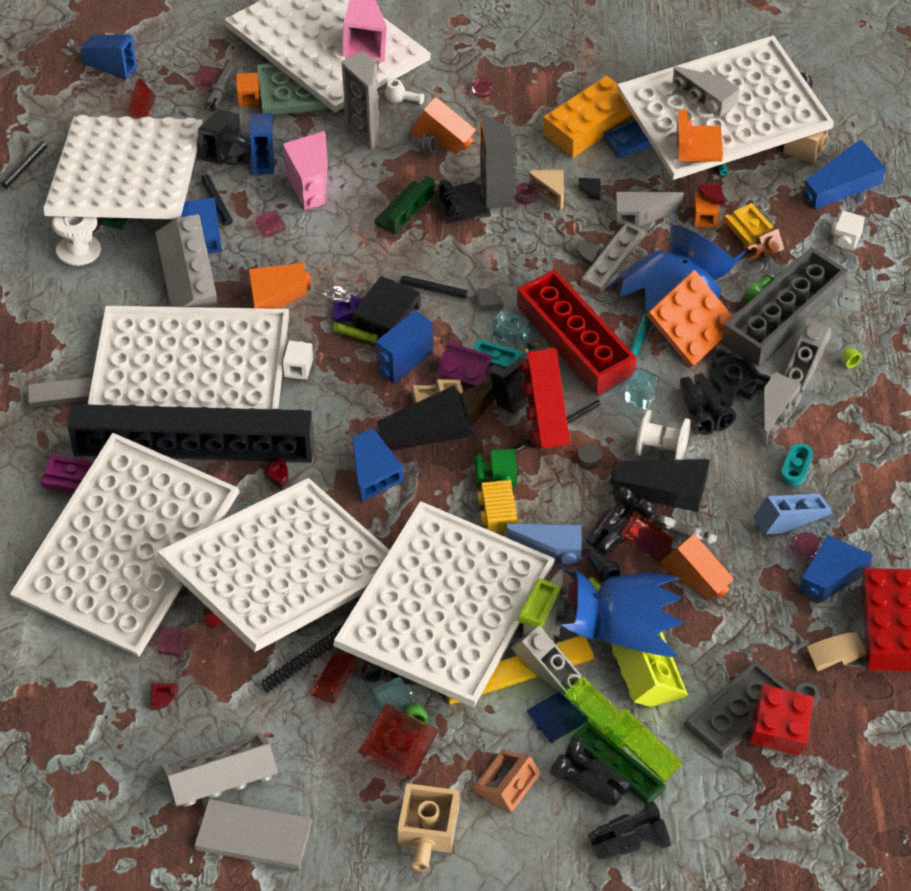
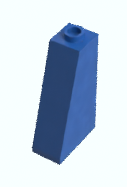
[803,139,885,209]

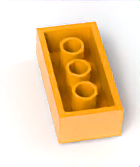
[543,75,634,158]

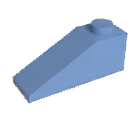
[753,494,832,535]
[507,524,581,565]

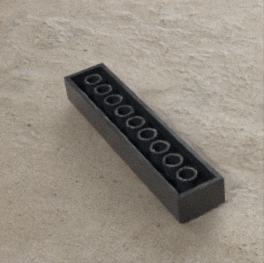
[67,403,314,463]

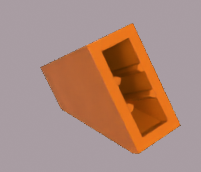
[410,97,476,154]
[249,263,311,309]
[659,534,734,601]

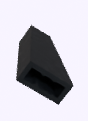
[377,385,475,450]
[610,459,710,512]

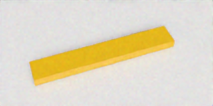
[446,636,594,705]

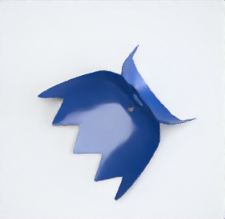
[605,211,746,312]
[559,565,683,657]

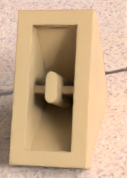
[529,170,564,210]

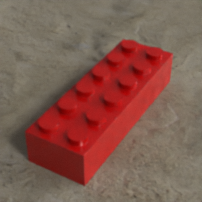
[517,269,637,396]

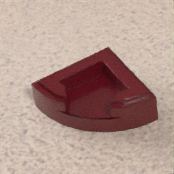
[698,183,724,205]
[264,458,289,490]
[150,683,178,711]

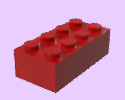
[519,348,570,449]
[861,568,911,671]

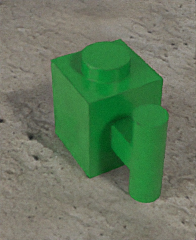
[474,449,517,487]

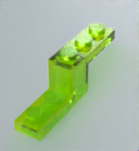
[563,676,683,782]

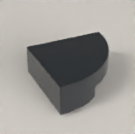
[578,178,601,200]

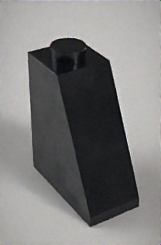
[198,109,241,165]

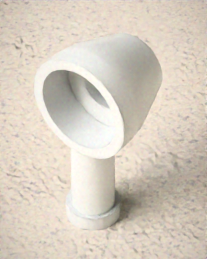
[384,79,424,104]

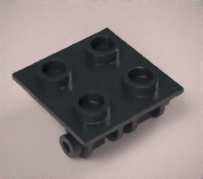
[433,180,489,224]

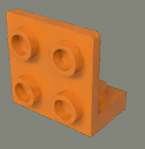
[676,110,723,162]

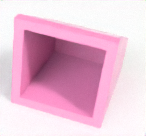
[343,0,387,62]
[283,131,328,210]

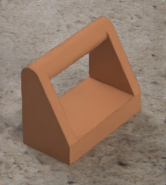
[472,750,541,812]

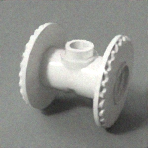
[52,216,101,266]
[635,409,690,460]

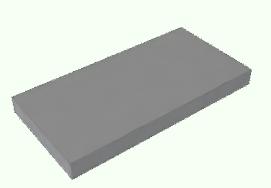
[195,799,312,870]

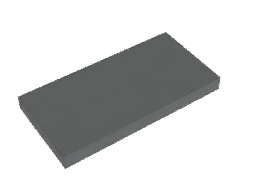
[684,660,793,758]

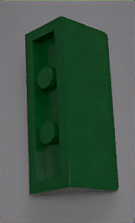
[375,176,435,235]

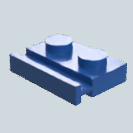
[603,120,652,158]

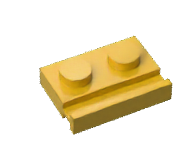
[724,203,773,250]

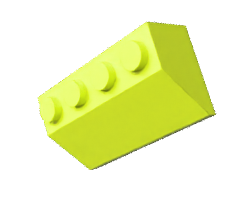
[611,632,688,707]

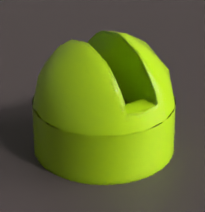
[841,347,862,368]

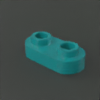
[781,443,813,486]

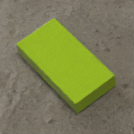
[518,578,561,628]

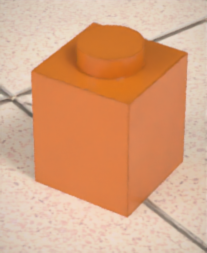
[236,72,260,107]
[694,192,719,227]

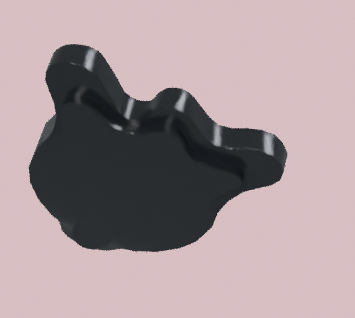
[709,349,771,407]

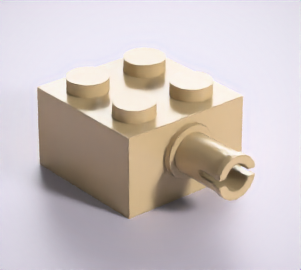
[397,783,460,871]

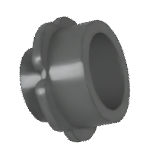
[419,133,437,155]

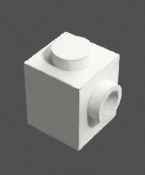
[831,211,865,251]
[283,341,313,380]

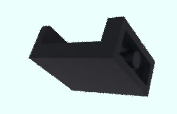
[353,276,421,339]
[488,340,545,414]

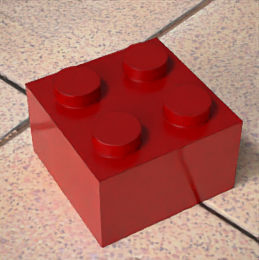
[749,684,814,756]

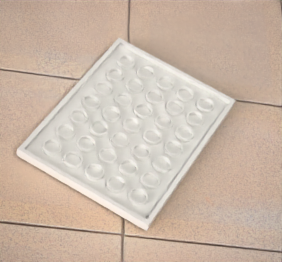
[225,0,431,112]
[617,35,834,180]
[44,115,203,219]
[88,306,289,409]
[10,433,239,657]
[157,478,390,652]
[333,501,555,708]

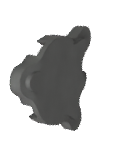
[651,514,719,545]

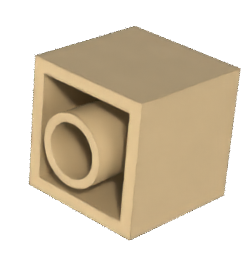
[783,130,828,164]

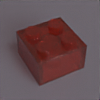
[361,703,439,777]

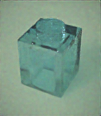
[625,367,659,409]
[373,677,415,718]

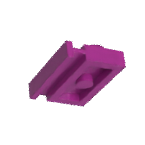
[436,342,493,387]
[41,455,94,494]

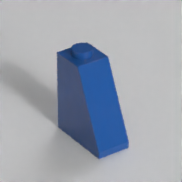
[80,34,137,80]
[249,113,275,174]
[353,428,403,502]
[800,535,873,602]

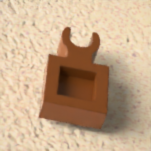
[743,227,784,259]

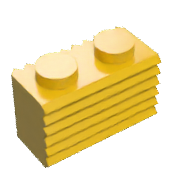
[477,480,517,533]

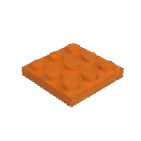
[646,270,733,367]

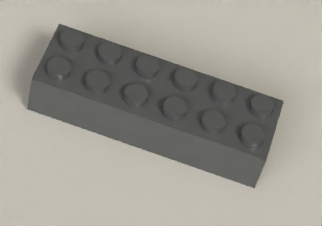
[722,247,848,366]

